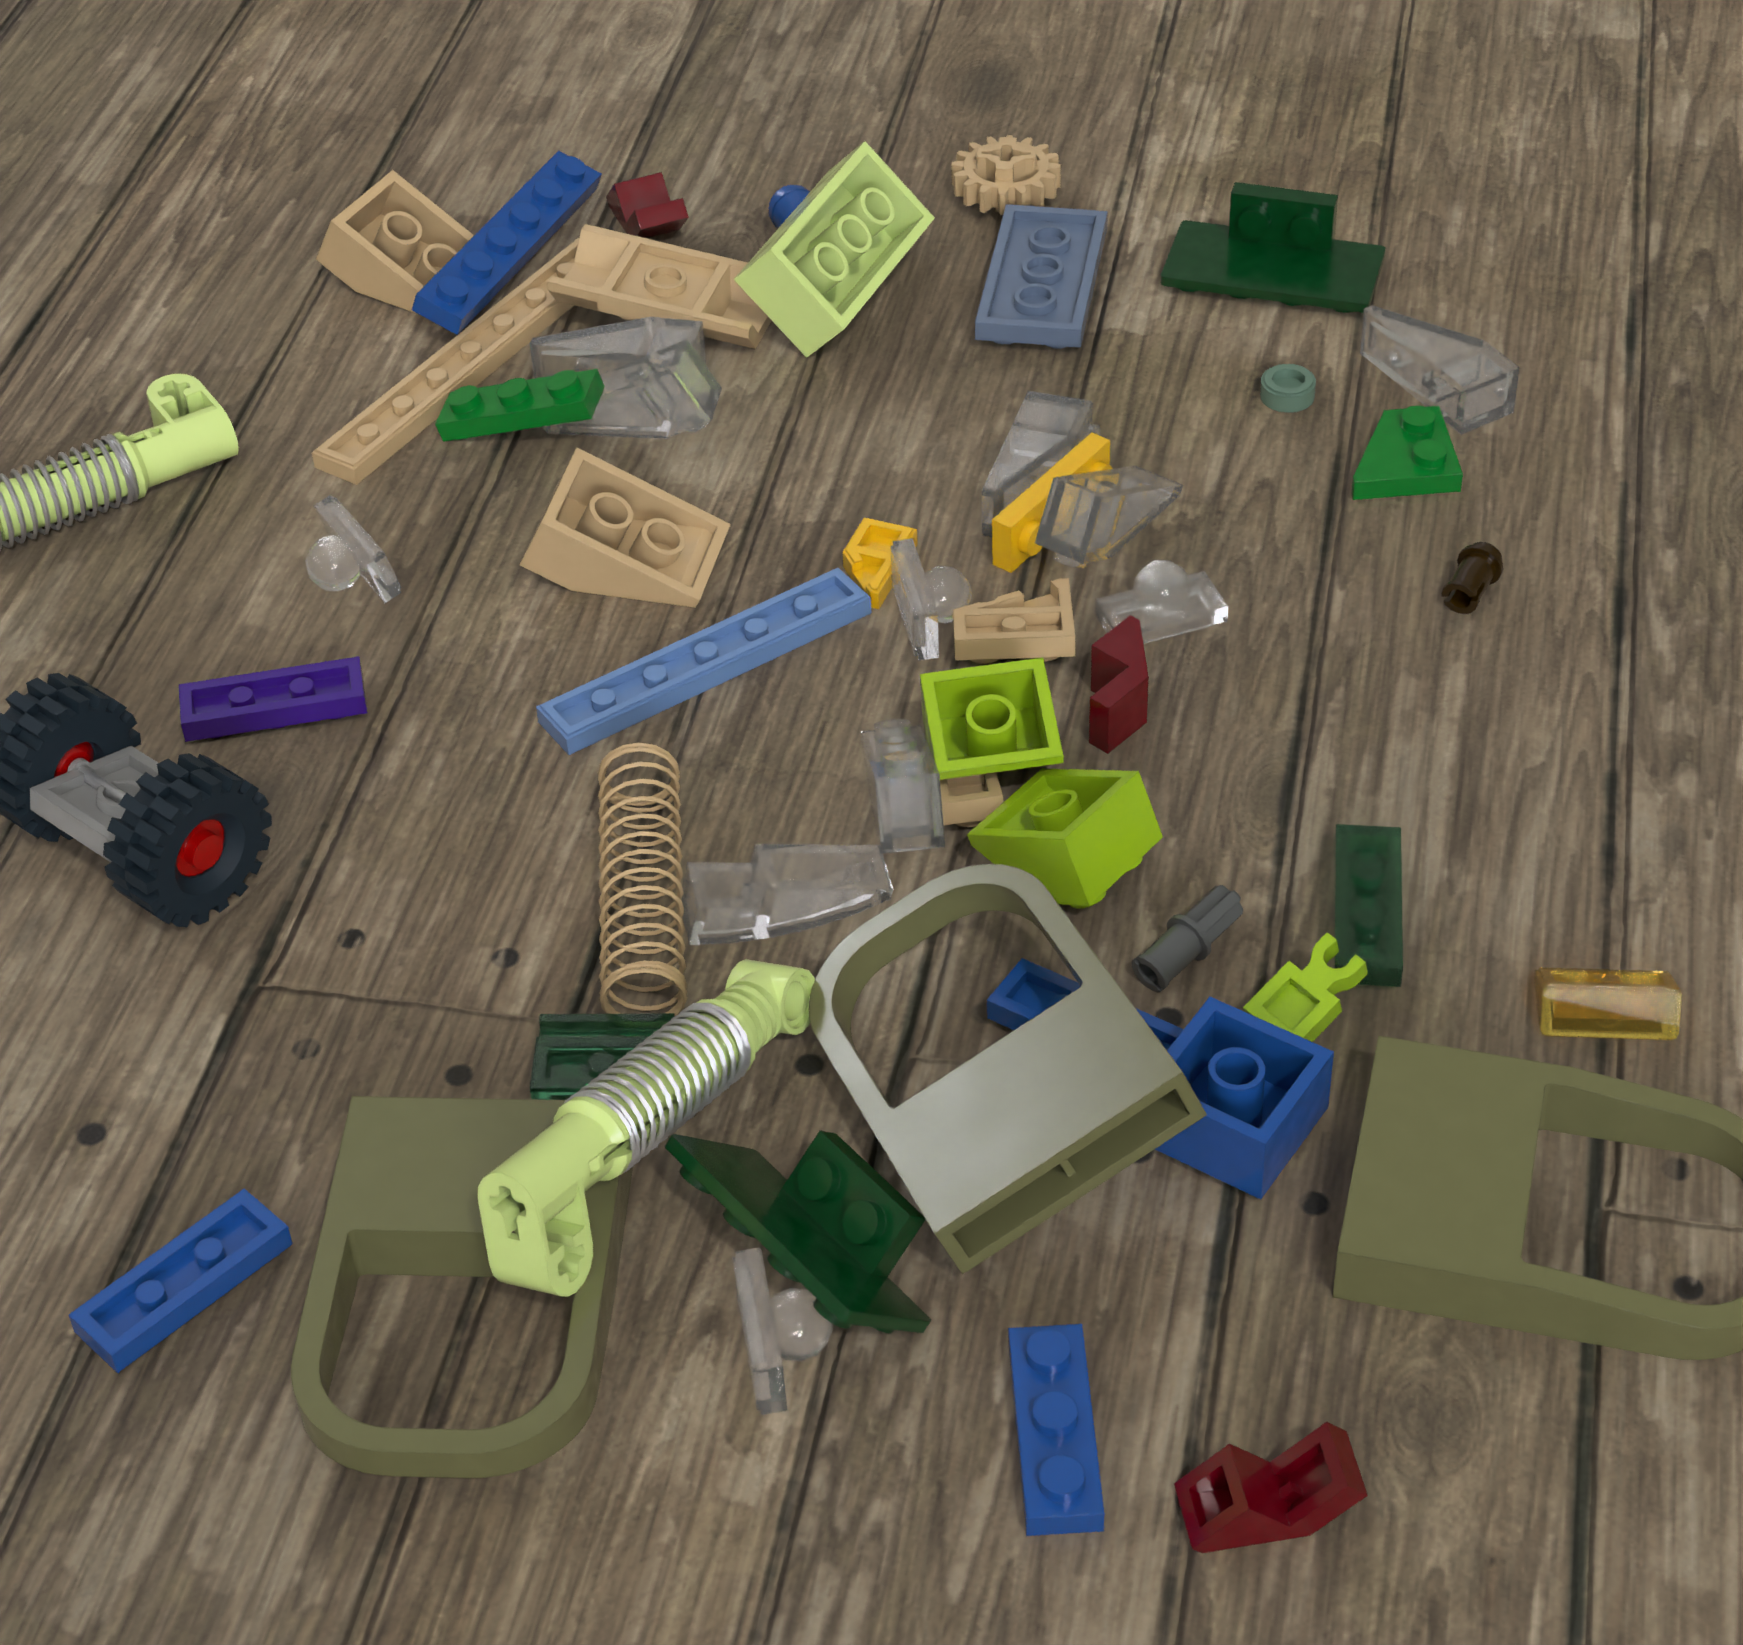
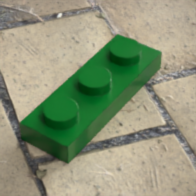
[435,369,605,442]

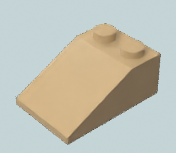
[316,170,474,314]
[520,447,731,608]

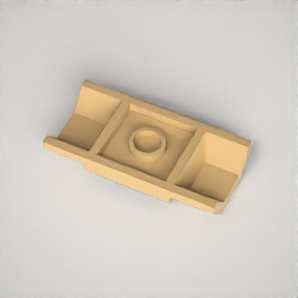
[547,224,772,349]

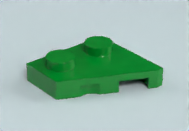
[1351,405,1463,500]

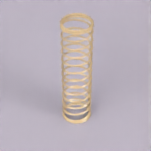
[598,743,687,1028]

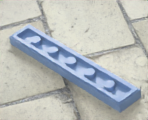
[536,568,872,755]

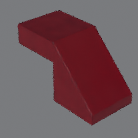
[606,172,689,238]
[1089,615,1149,754]
[1174,1422,1368,1553]

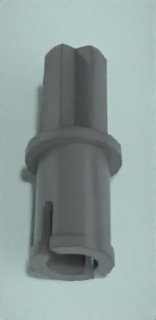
[1132,885,1243,992]

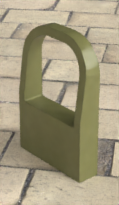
[809,864,1207,1274]
[1333,1035,1743,1360]
[291,1096,633,1478]

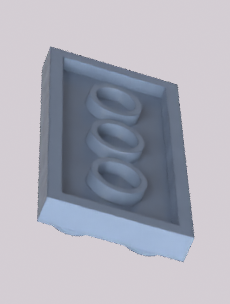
[975,204,1108,348]

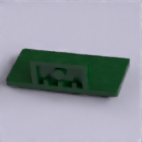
[1161,182,1386,313]
[664,1130,931,1334]

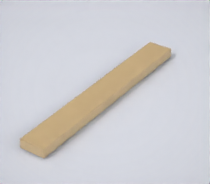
[312,238,579,485]

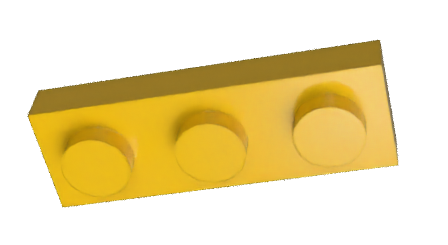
[992,432,1113,573]

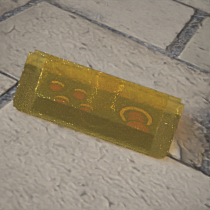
[1534,967,1682,1040]

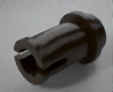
[1441,542,1504,614]

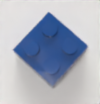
[1155,997,1334,1199]

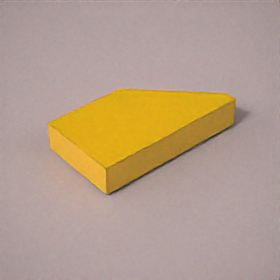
[843,518,918,609]

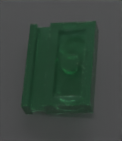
[530,1013,675,1100]

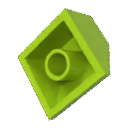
[920,657,1064,780]
[967,768,1163,909]

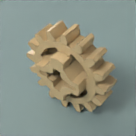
[952,135,1061,215]

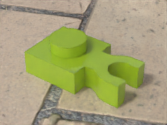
[1243,933,1368,1042]

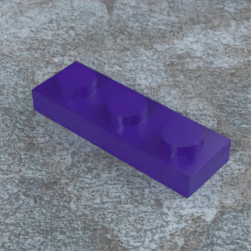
[179,656,368,742]

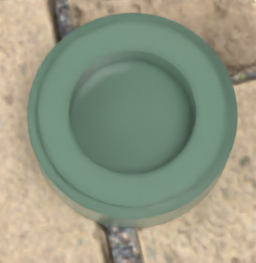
[1260,364,1316,413]

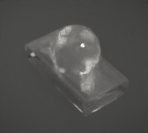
[305,495,402,603]
[890,538,972,661]
[1095,560,1228,644]
[732,1247,832,1415]

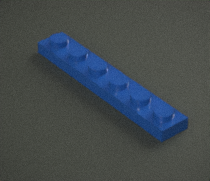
[412,150,602,335]

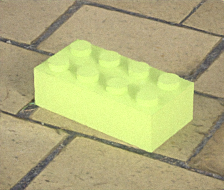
[734,141,935,358]

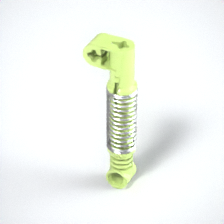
[0,374,239,551]
[478,959,815,1297]

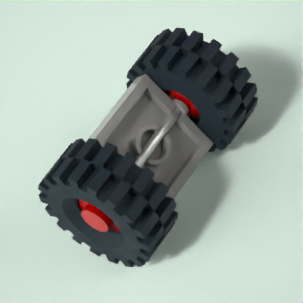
[0,673,272,927]

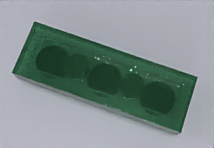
[1333,824,1403,987]

